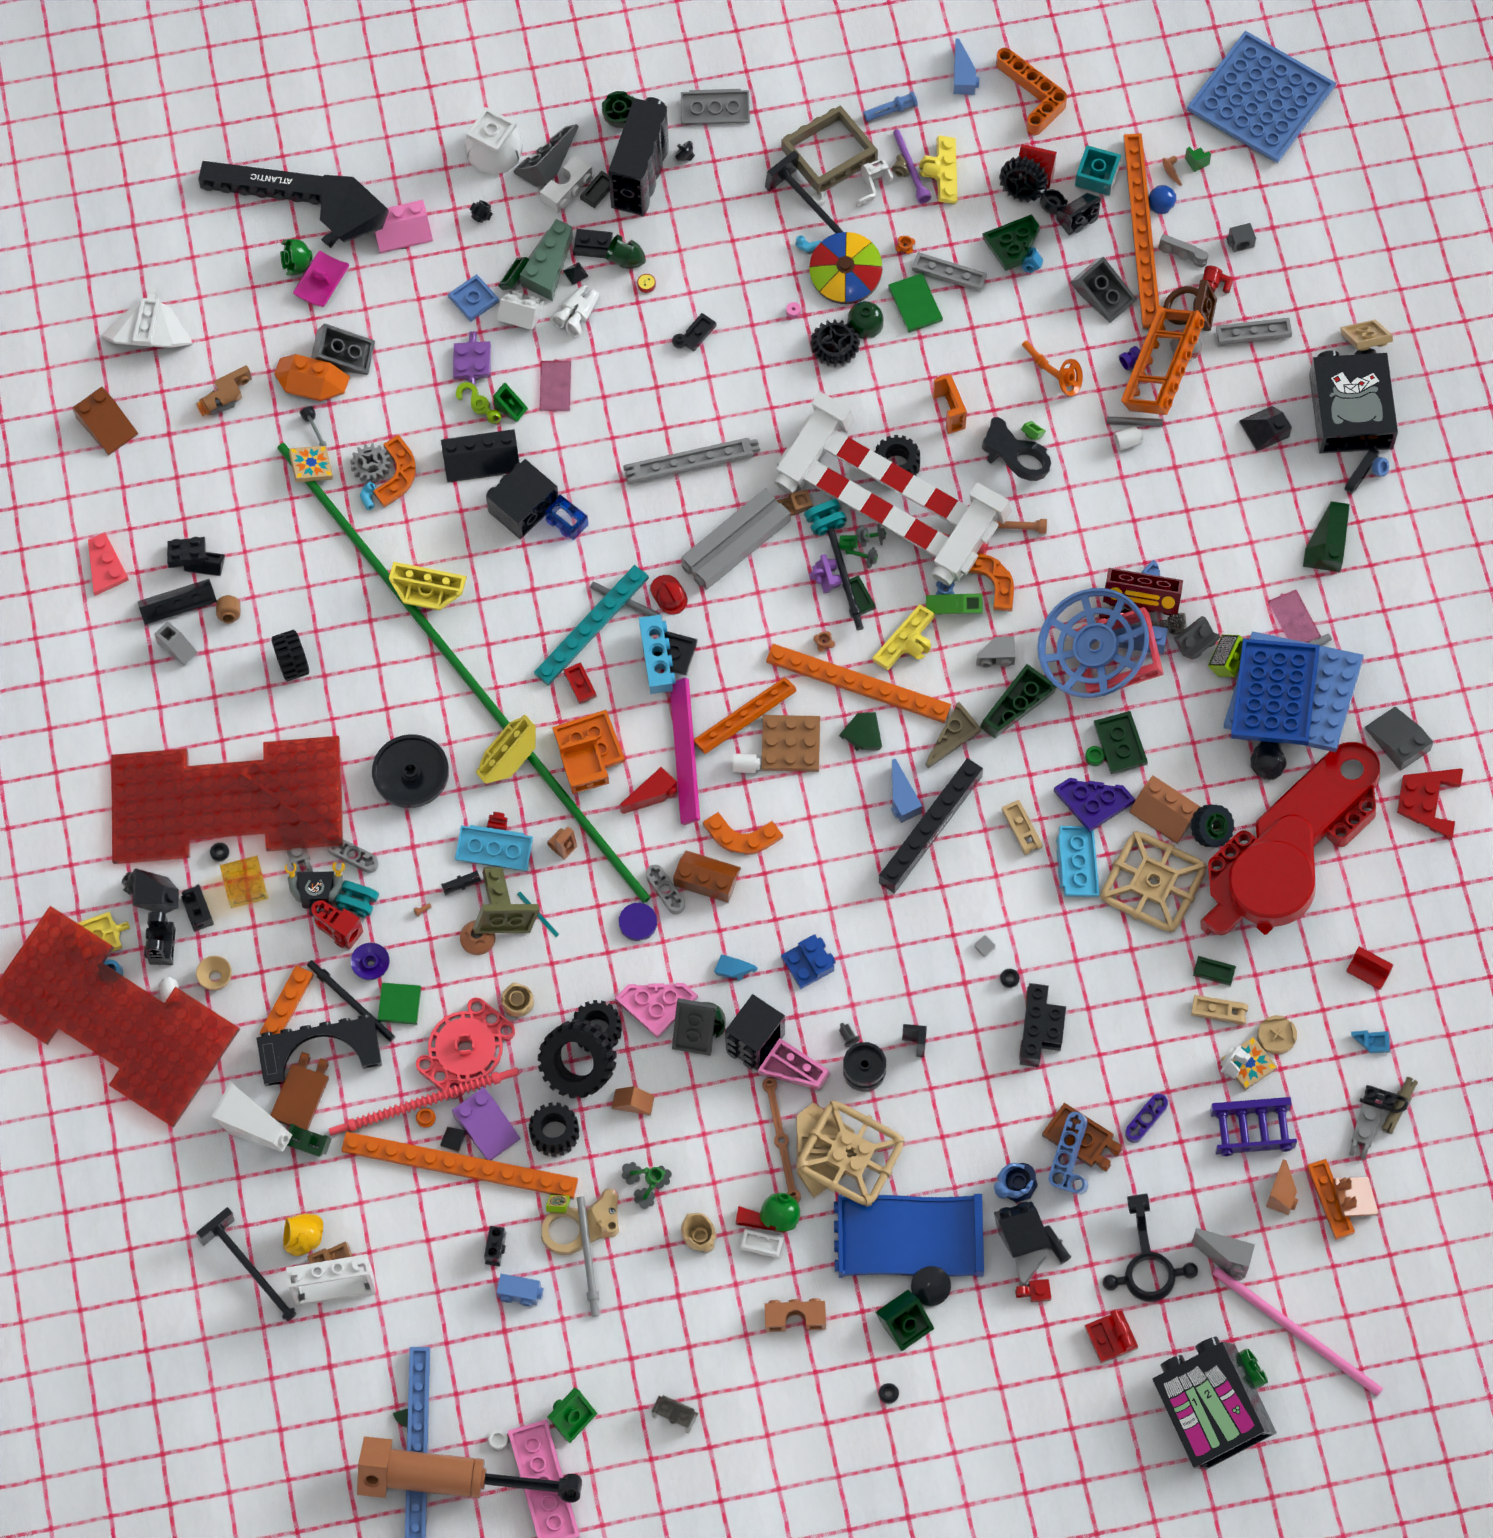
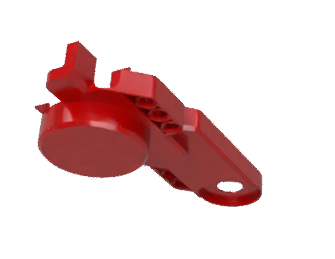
[1200,742,1380,936]

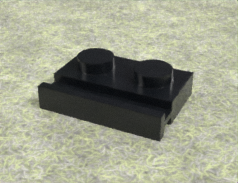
[573,229,613,258]

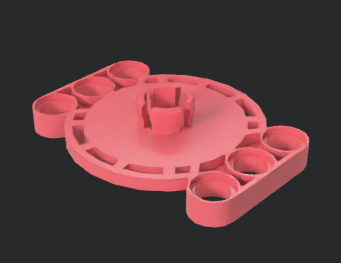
[416,997,515,1099]

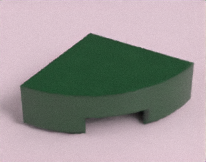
[393,1409,408,1428]

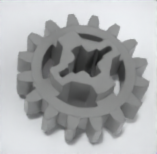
[350,443,391,483]

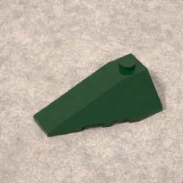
[1303,501,1350,572]

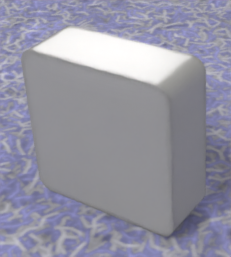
[974,935,995,957]

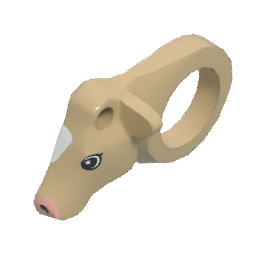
[541,1188,619,1255]

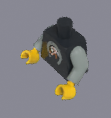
[285,862,346,917]

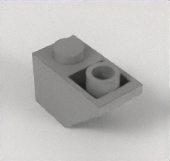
[154,621,197,666]
[976,636,1015,667]

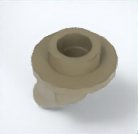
[892,154,909,177]

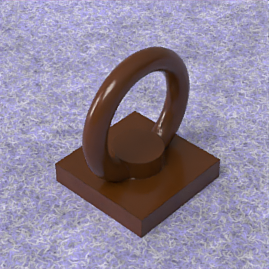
[1163,280,1217,331]

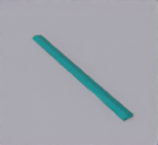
[517,892,559,937]

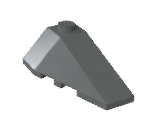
[513,124,579,186]

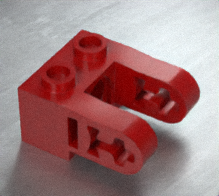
[311,900,363,950]

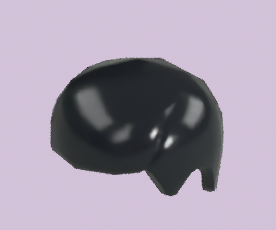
[1040,189,1068,215]

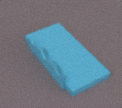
[455,825,533,871]
[1055,826,1099,897]

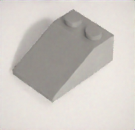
[1192,1228,1255,1279]

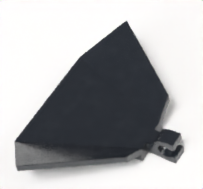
[320,175,389,248]

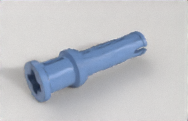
[863,91,918,122]

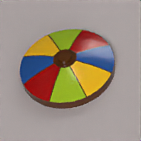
[809,232,883,304]

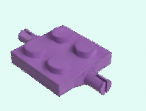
[453,331,491,390]

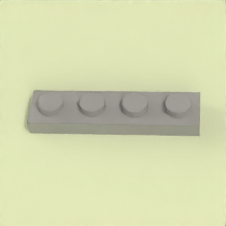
[912,252,987,292]
[1216,318,1292,345]

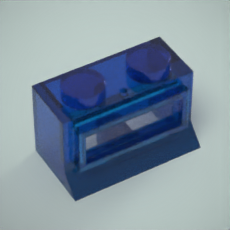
[545,494,589,540]

